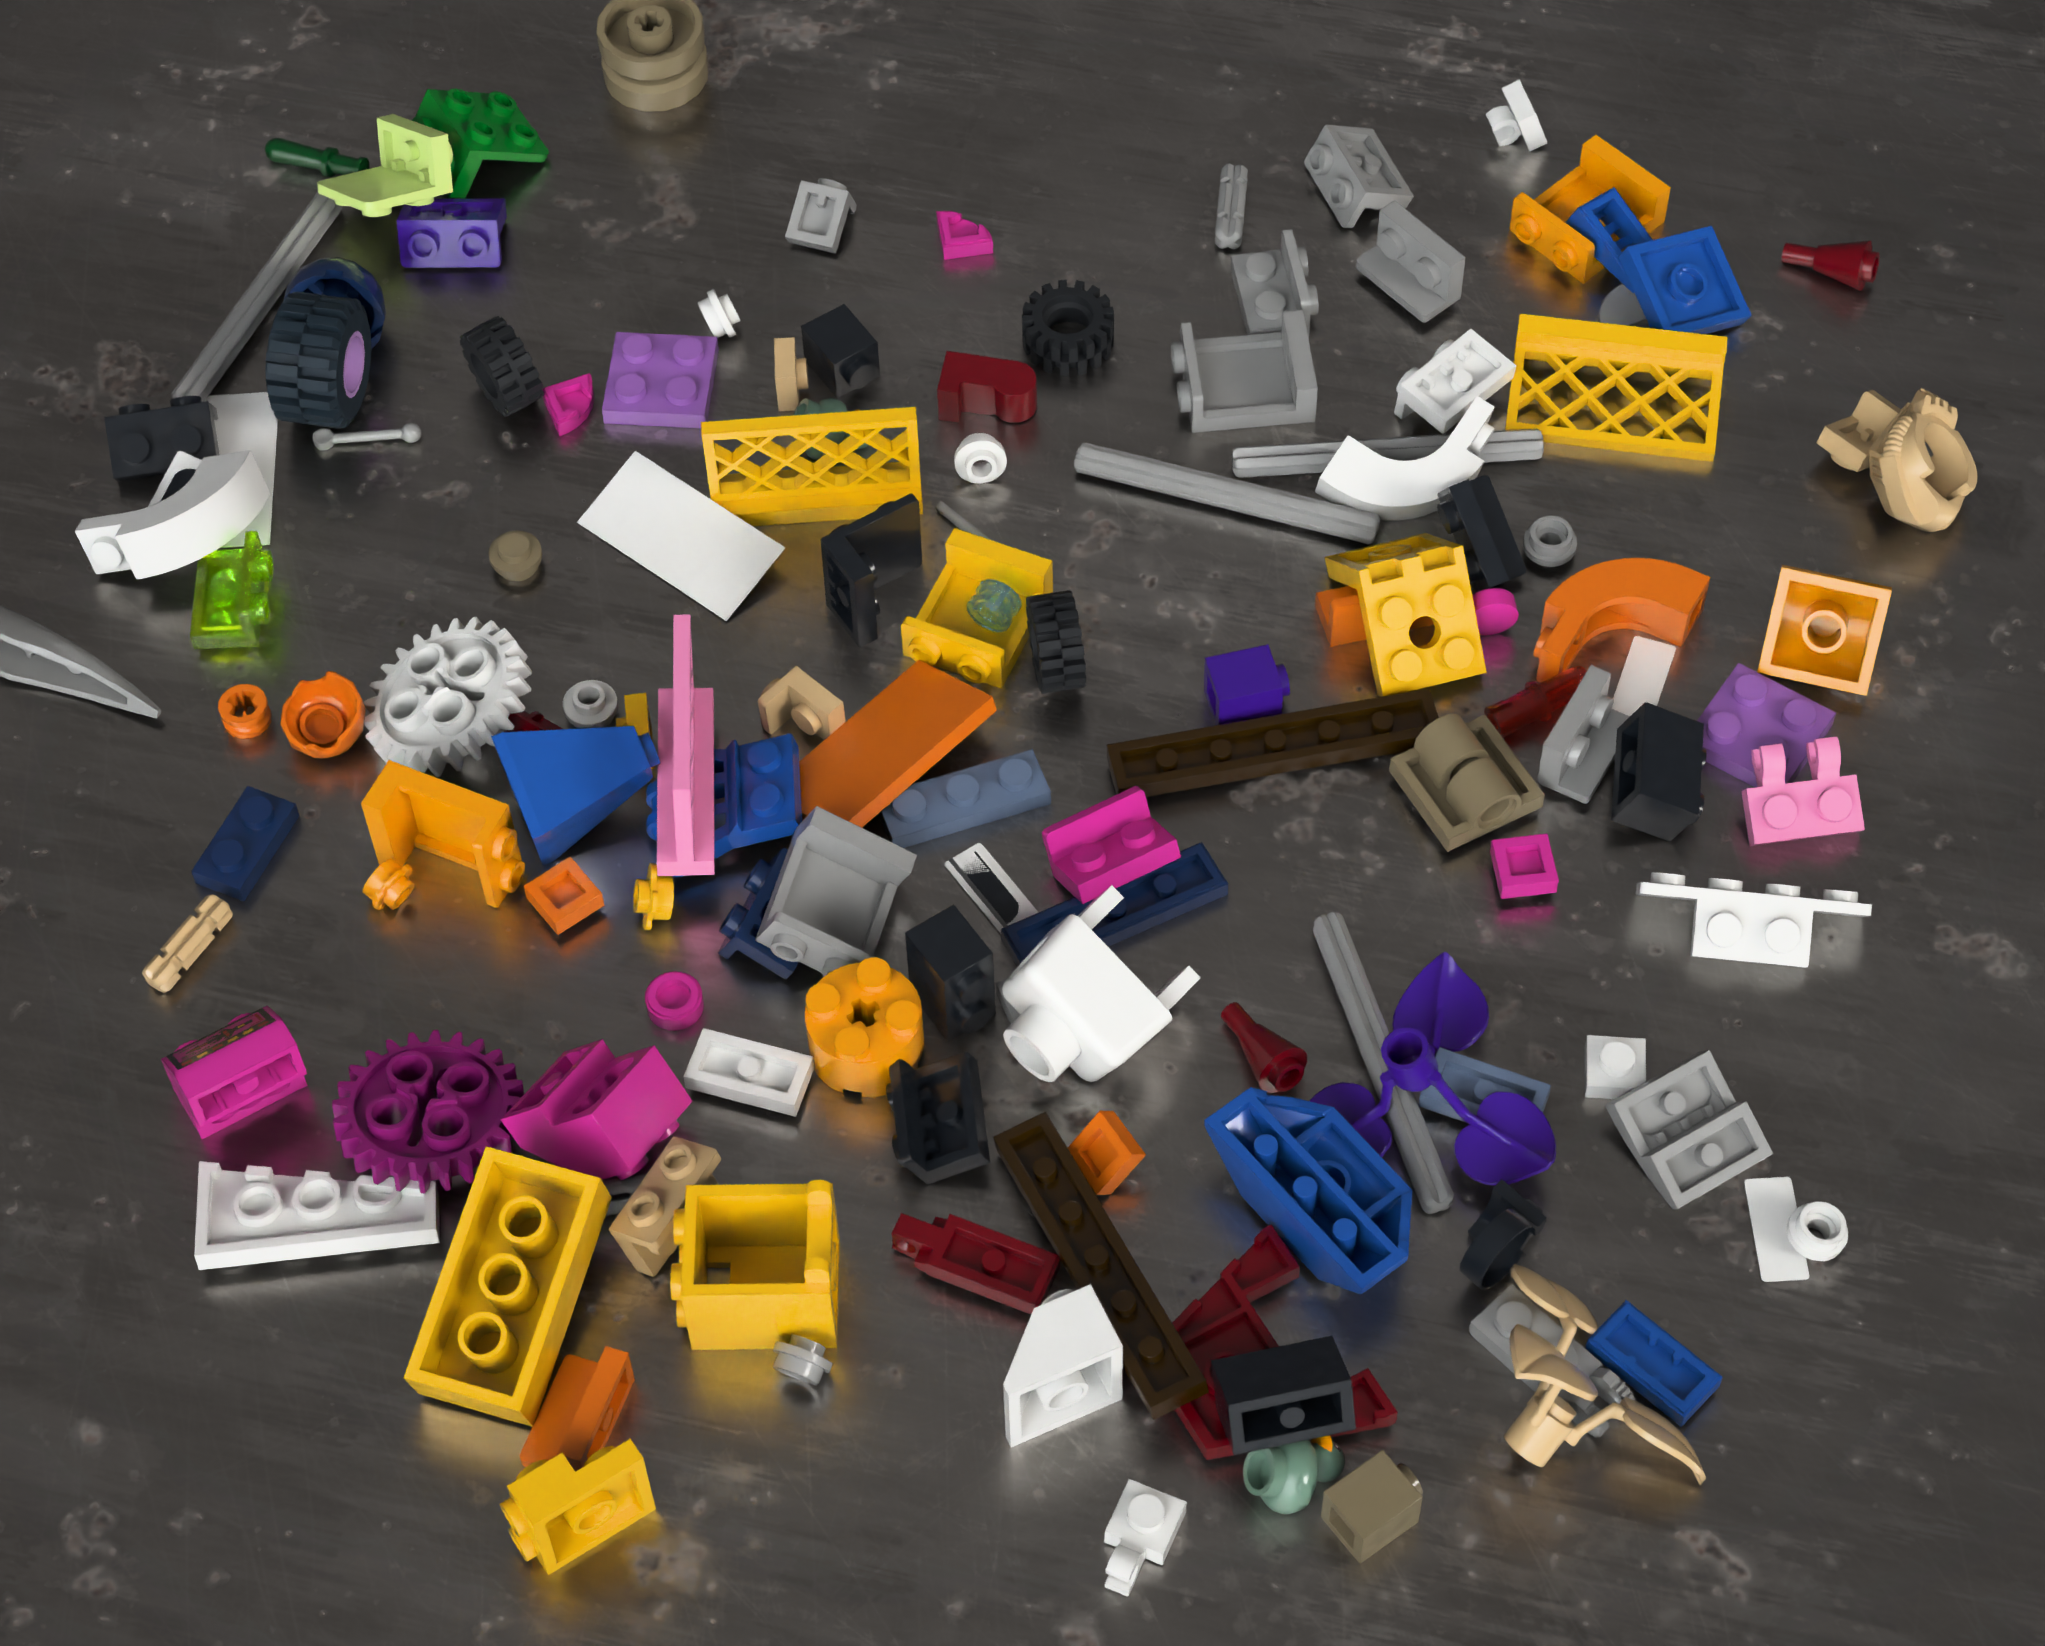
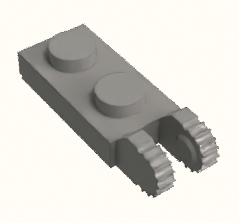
[1469,1284,1636,1437]

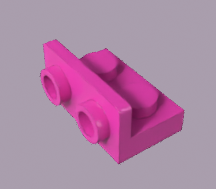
[1042,786,1181,904]

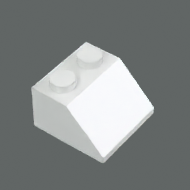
[1003,1284,1123,1447]

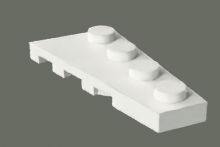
[194,1161,440,1270]

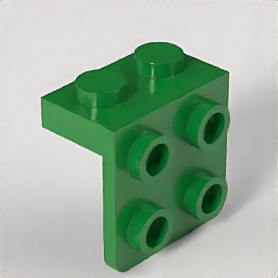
[412,88,549,199]

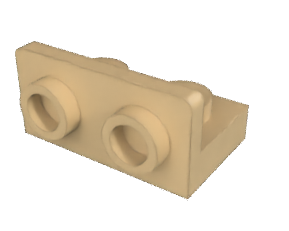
[608,1136,721,1277]

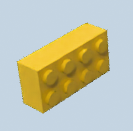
[403,1146,612,1427]

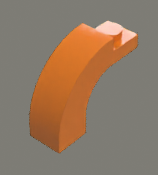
[1533,558,1711,690]

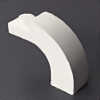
[1315,396,1495,521]
[75,450,271,580]

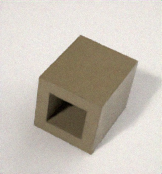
[1321,1450,1423,1564]

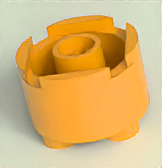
[805,957,924,1098]

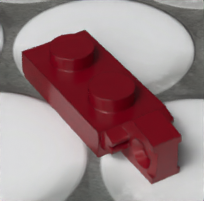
[891,1213,1061,1314]

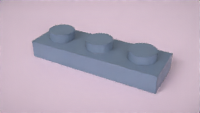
[879,749,1051,848]

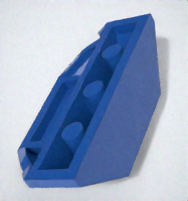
[1204,1087,1412,1295]

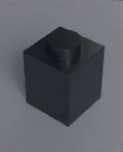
[801,304,880,398]

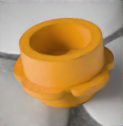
[362,858,415,910]

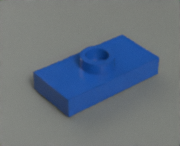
[1585,1300,1723,1427]

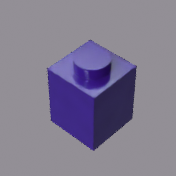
[1204,644,1290,725]

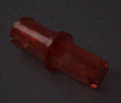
[1484,666,1587,738]

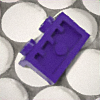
[396,199,507,268]

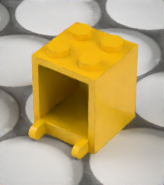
[670,1180,840,1350]

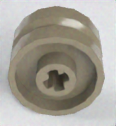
[597,0,709,112]

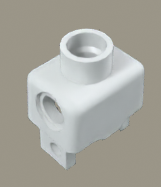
[1003,885,1200,1082]

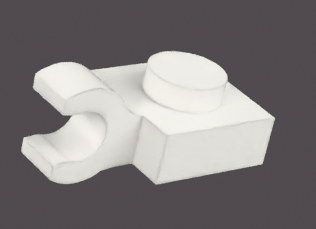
[1104,1479,1187,1596]

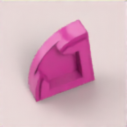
[936,211,993,260]
[542,373,594,437]

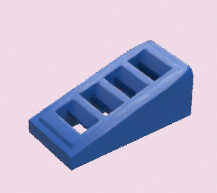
[1565,187,1653,293]

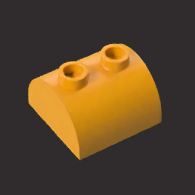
[1757,564,1892,696]

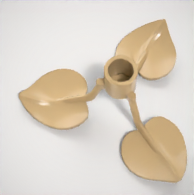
[1504,1264,1706,1485]

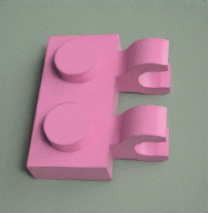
[1741,736,1865,846]

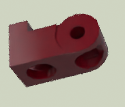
[937,351,1037,423]

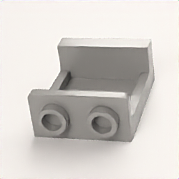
[1171,310,1318,433]
[755,806,917,977]

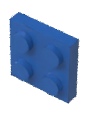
[1619,226,1752,334]

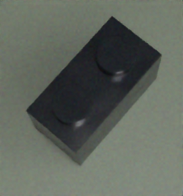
[1611,702,1707,841]
[905,904,996,1042]
[1211,1335,1356,1455]

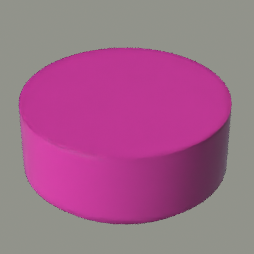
[1472,588,1519,636]
[645,971,704,1031]

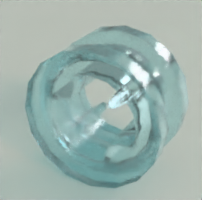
[967,579,1022,632]

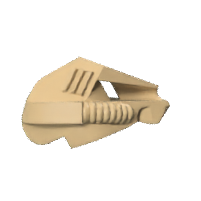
[1869,388,1978,532]

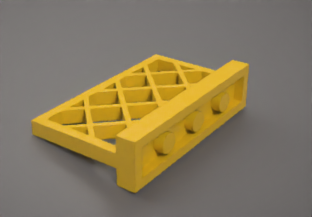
[1505,314,1728,462]
[701,407,923,527]

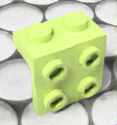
[317,114,453,217]

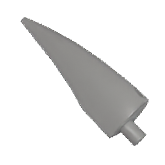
[0,605,161,719]

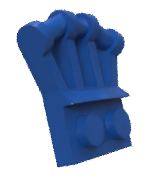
[646,733,802,878]

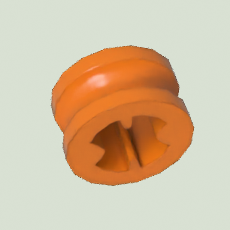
[218,684,272,739]

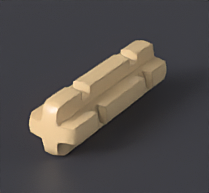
[142,894,233,993]

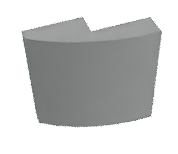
[1605,1050,1773,1209]

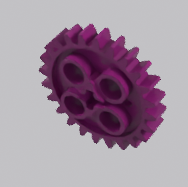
[332,1030,524,1193]

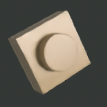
[774,337,808,412]

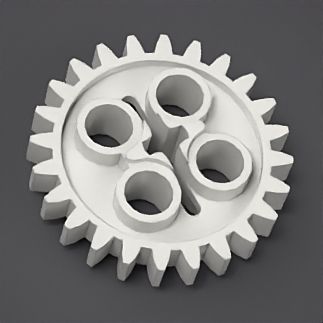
[364,617,532,777]

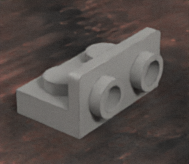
[1304,125,1414,228]
[1356,200,1466,322]
[1230,229,1319,336]
[1537,665,1630,803]

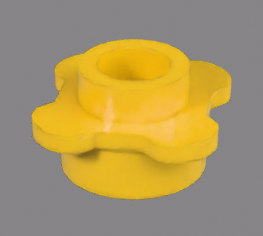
[633,863,674,930]

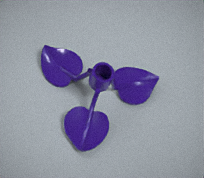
[1309,952,1556,1186]

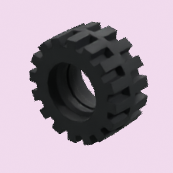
[460,316,544,417]

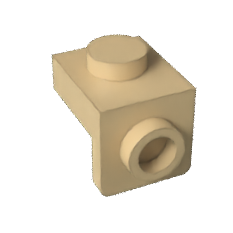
[1816,390,1901,472]

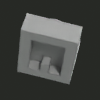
[785,178,857,254]

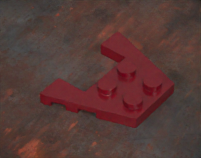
[1172,1224,1398,1460]

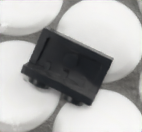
[104,396,220,482]
[1437,475,1526,592]
[886,1051,990,1184]

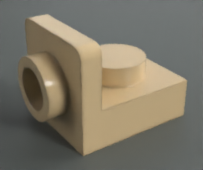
[758,666,846,740]

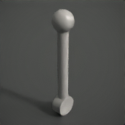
[312,423,421,451]

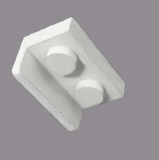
[1394,329,1517,434]

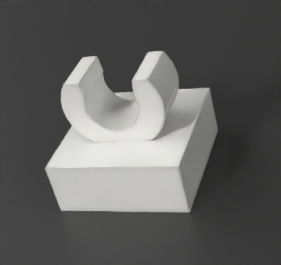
[1486,79,1547,152]

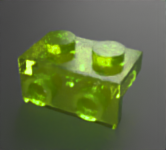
[190,531,273,649]

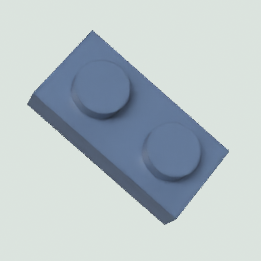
[1418,1047,1551,1122]

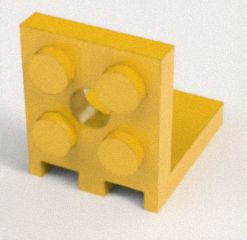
[1325,533,1487,697]

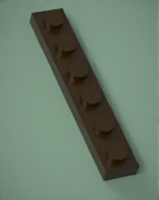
[1107,688,1439,797]
[993,1112,1209,1420]

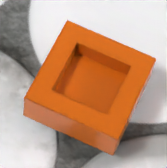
[524,856,605,935]
[1068,1111,1146,1195]

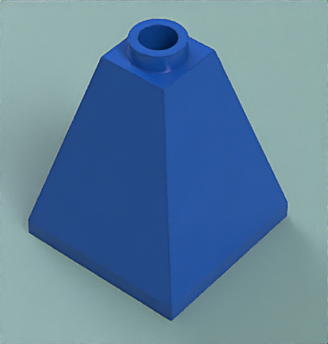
[491,726,660,866]

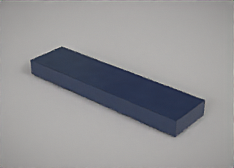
[1001,842,1228,967]

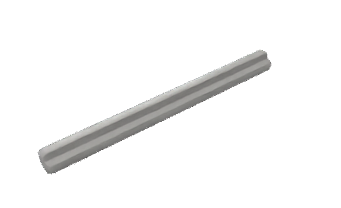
[171,192,343,402]
[1232,428,1544,478]
[1074,443,1380,544]
[1313,911,1454,1214]

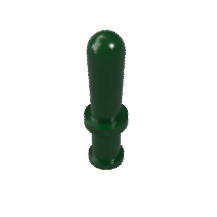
[265,138,370,177]

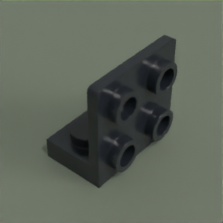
[820,494,922,648]

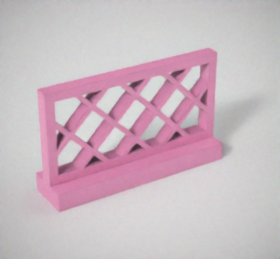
[657,614,715,876]

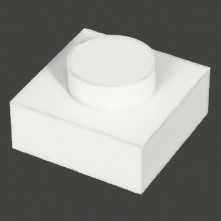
[1584,1035,1646,1099]

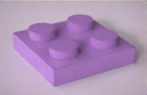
[602,332,719,428]
[1697,663,1836,787]

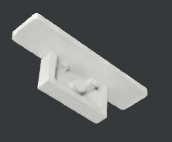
[1636,872,1872,968]

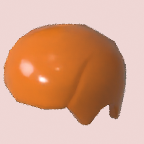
[280,671,366,759]

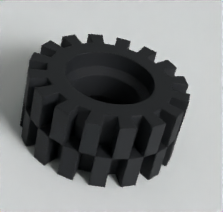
[1022,279,1114,376]
[1026,590,1086,694]

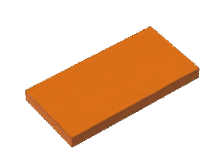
[799,660,997,828]

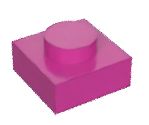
[1490,833,1559,899]

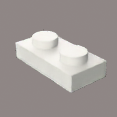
[683,1028,815,1117]

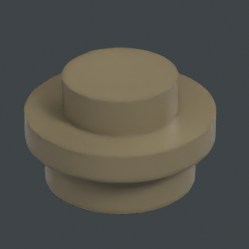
[488,531,542,581]

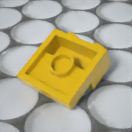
[500,1438,656,1575]

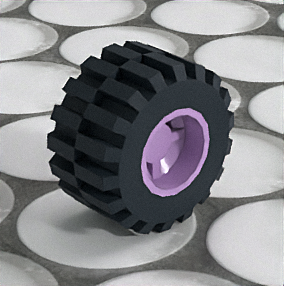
[265,291,371,429]

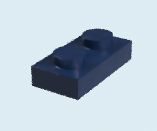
[191,786,300,901]

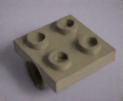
[1389,714,1545,852]

